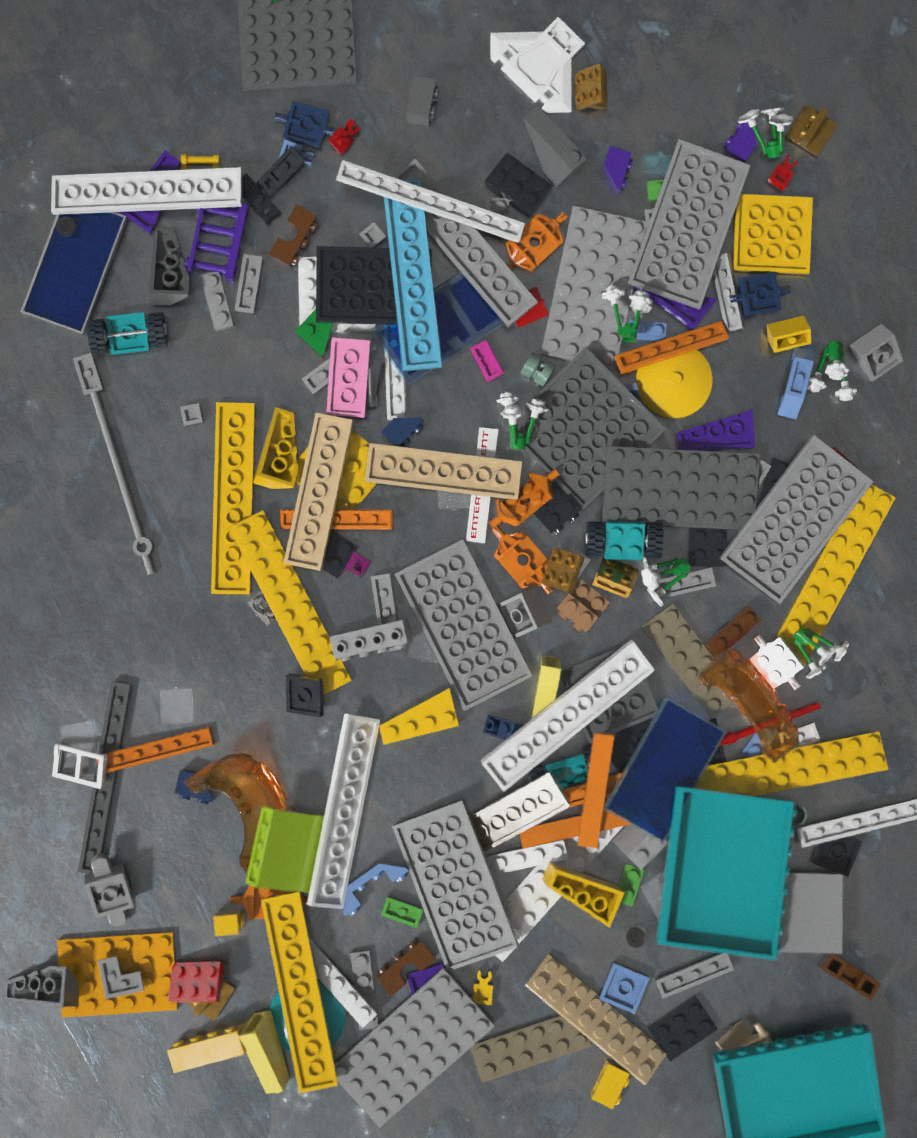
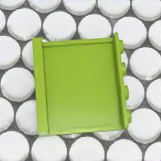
[246,806,324,893]

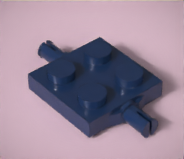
[274,101,337,149]
[730,272,791,317]

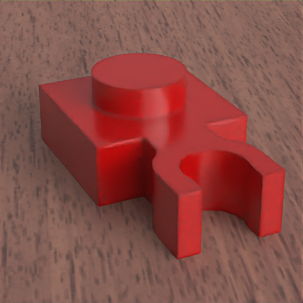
[328,118,361,155]
[767,155,798,191]

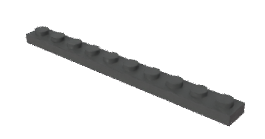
[78,681,131,874]

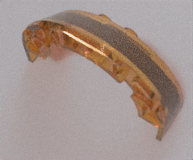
[698,646,799,763]
[184,753,286,875]

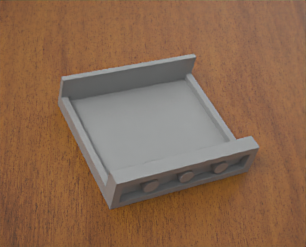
[778,873,843,954]

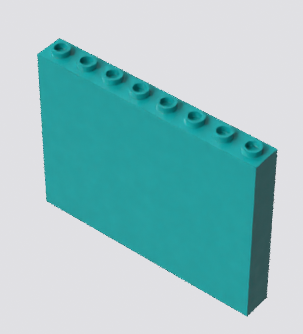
[656,786,796,960]
[712,1023,886,1138]

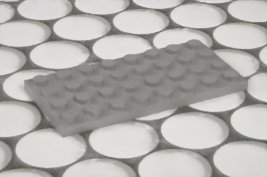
[627,139,750,310]
[540,206,646,371]
[719,435,874,604]
[395,539,532,711]
[392,800,519,972]
[334,967,495,1128]

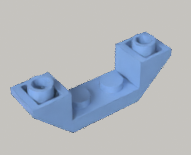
[777,344,815,420]
[343,861,409,916]

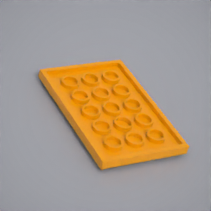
[57,931,178,1018]

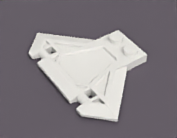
[491,17,585,113]

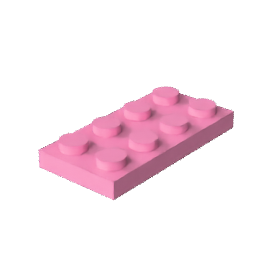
[326,338,371,418]

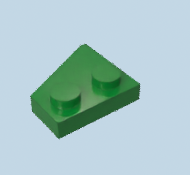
[295,309,333,357]

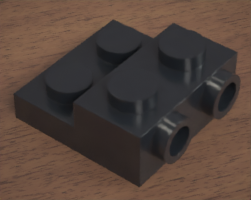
[533,481,581,535]

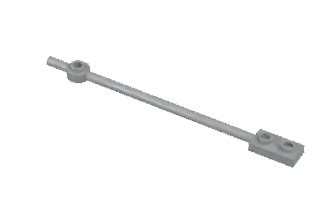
[73,353,155,575]

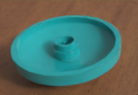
[269,978,346,1052]

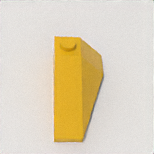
[253,407,298,489]

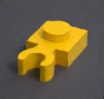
[472,970,493,1005]

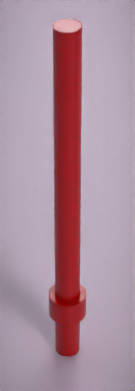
[712,701,821,748]

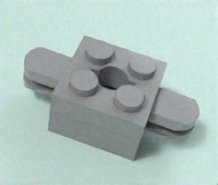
[85,853,134,926]

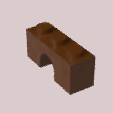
[269,204,319,269]
[703,606,761,659]
[376,938,436,997]
[817,953,881,1001]

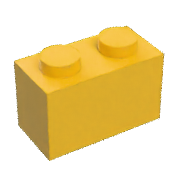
[767,316,811,353]
[213,909,246,936]
[590,1060,630,1109]

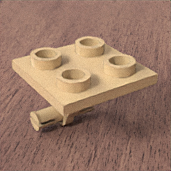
[715,1020,773,1051]

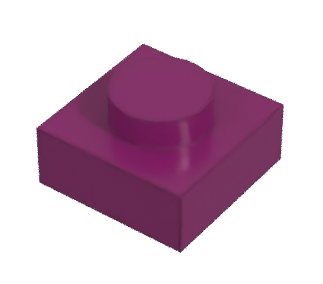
[345,552,370,577]

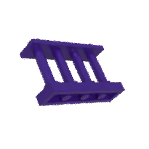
[185,204,250,283]

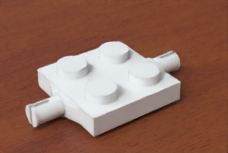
[750,634,805,690]

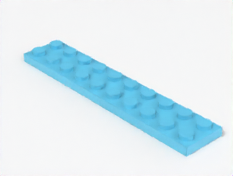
[384,179,442,371]

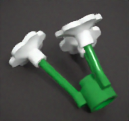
[738,107,793,158]
[641,557,690,607]
[793,626,850,679]

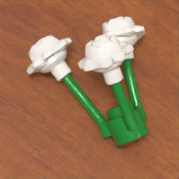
[602,285,652,342]
[807,341,857,401]
[496,392,549,450]

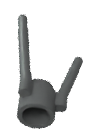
[366,363,385,407]

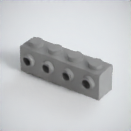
[330,619,412,661]

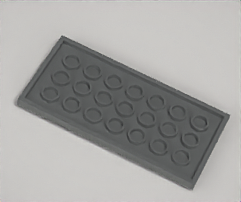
[602,446,760,530]

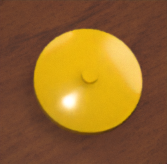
[636,350,713,419]

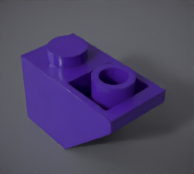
[725,122,757,163]
[603,146,633,193]

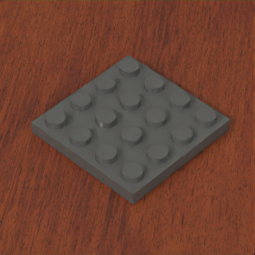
[560,647,660,744]

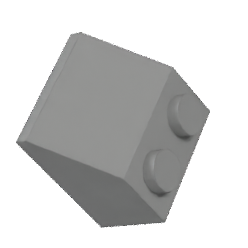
[850,324,903,382]
[497,587,552,639]
[612,813,668,870]

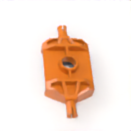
[505,212,568,273]
[488,469,560,529]
[492,526,553,595]
[230,885,308,920]

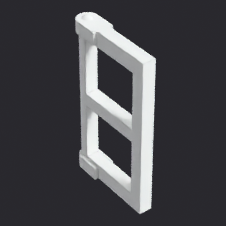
[52,742,108,789]

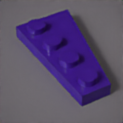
[121,150,181,235]
[634,286,716,330]
[677,409,755,451]

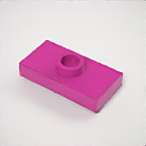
[470,339,504,383]

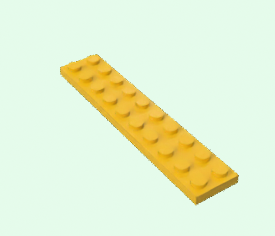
[211,402,255,595]
[773,484,896,665]
[229,510,352,695]
[689,731,888,797]
[261,892,338,1094]

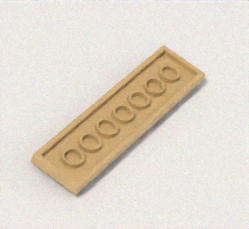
[284,413,354,571]
[365,443,522,500]
[525,954,667,1085]

